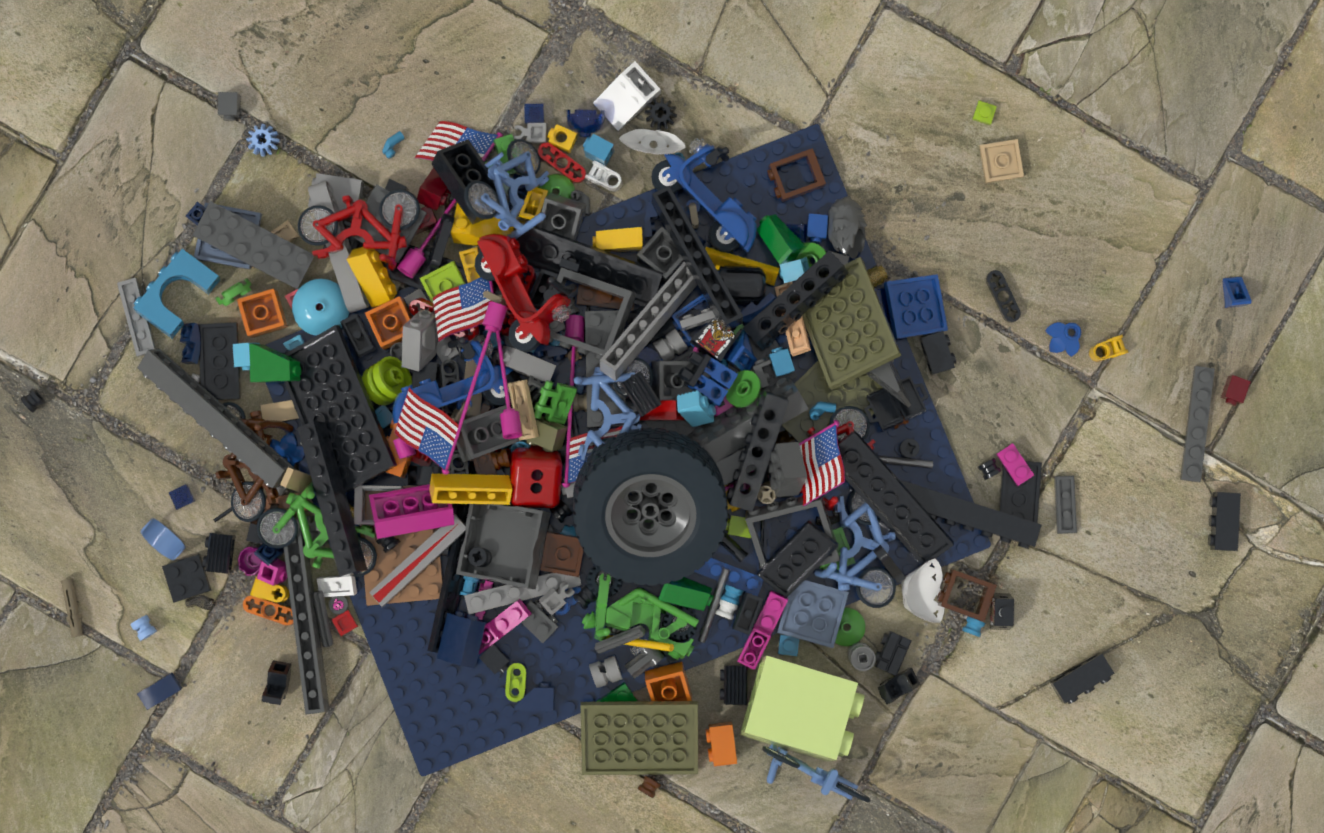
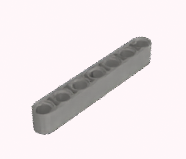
[308,181,369,313]

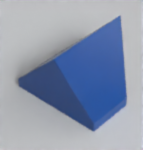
[723,329,758,371]

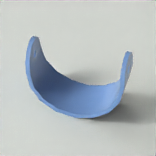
[141,518,186,560]

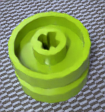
[362,356,412,406]

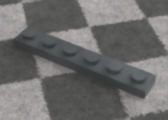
[1180,366,1215,482]

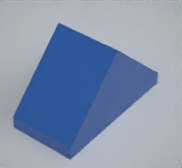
[1222,277,1252,308]

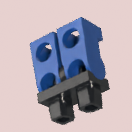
[678,351,738,406]

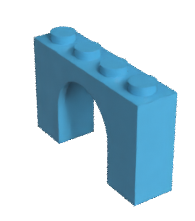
[133,249,220,339]

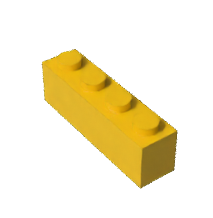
[429,473,512,505]

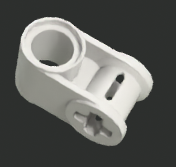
[585,161,622,192]

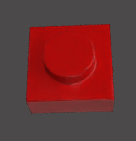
[332,610,358,636]

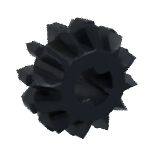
[645,97,677,131]

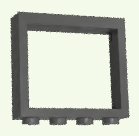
[549,267,636,360]
[745,496,840,568]

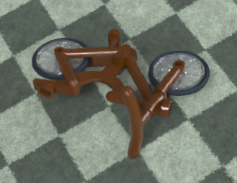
[215,402,294,522]

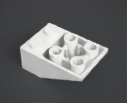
[593,61,661,131]

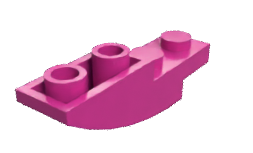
[737,590,789,670]
[479,599,531,655]

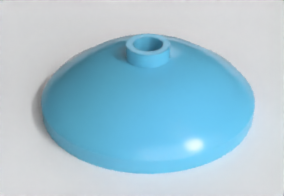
[292,279,349,336]

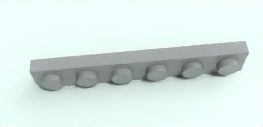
[464,572,581,614]

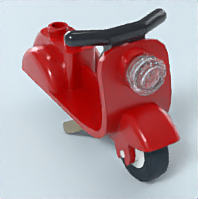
[475,234,577,352]

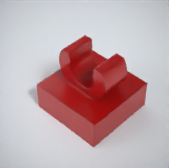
[411,450,433,466]

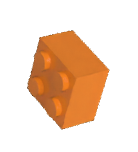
[237,288,288,338]
[365,296,412,350]
[645,662,693,701]
[705,722,737,767]

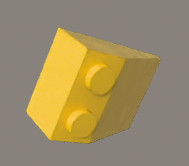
[451,203,514,246]

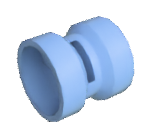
[130,615,157,641]

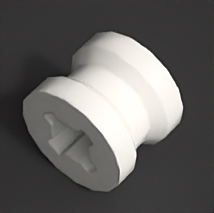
[715,599,738,620]

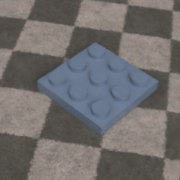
[194,202,262,270]
[777,580,849,648]

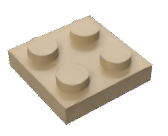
[979,139,1024,184]

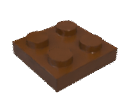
[540,531,583,577]

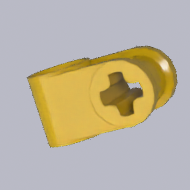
[1089,334,1129,362]
[250,576,290,603]

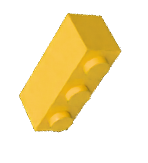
[346,247,397,307]

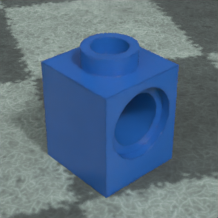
[806,213,828,243]

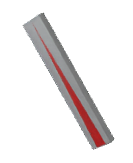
[369,514,466,607]

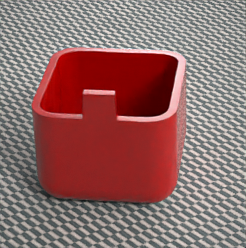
[509,445,563,508]

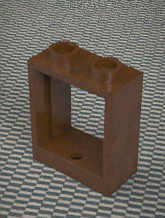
[767,148,826,202]
[937,569,997,622]

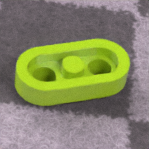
[505,663,527,702]

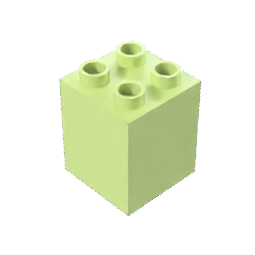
[739,656,865,762]

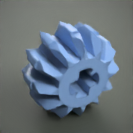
[246,124,280,157]

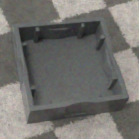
[456,504,551,590]

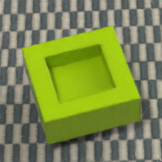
[972,101,997,125]

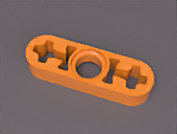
[243,596,294,625]

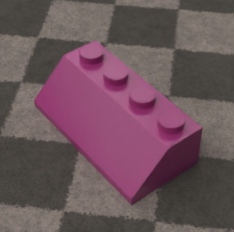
[369,484,454,539]

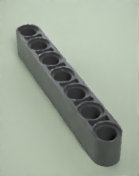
[438,359,469,474]

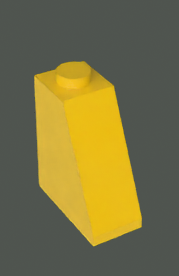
[593,227,643,252]

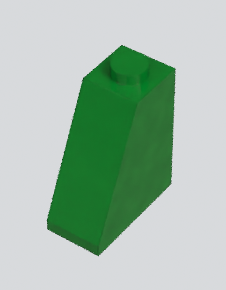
[757,214,806,264]
[249,344,301,383]
[658,577,713,611]

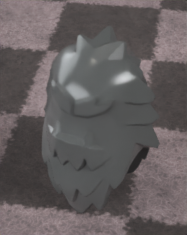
[827,196,867,259]

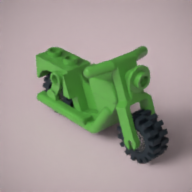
[582,565,699,660]

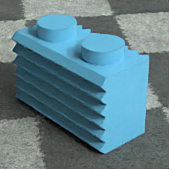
[677,390,716,427]

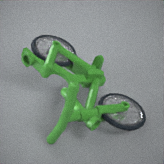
[257,482,377,577]

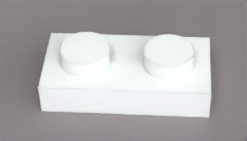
[317,576,357,597]

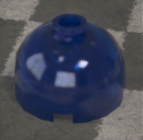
[566,110,605,137]

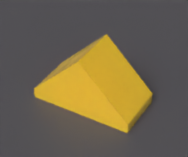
[519,188,548,220]

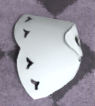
[619,129,685,154]
[902,558,945,623]

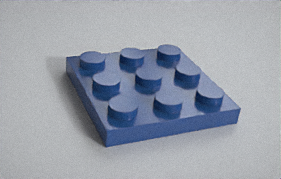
[884,274,948,339]

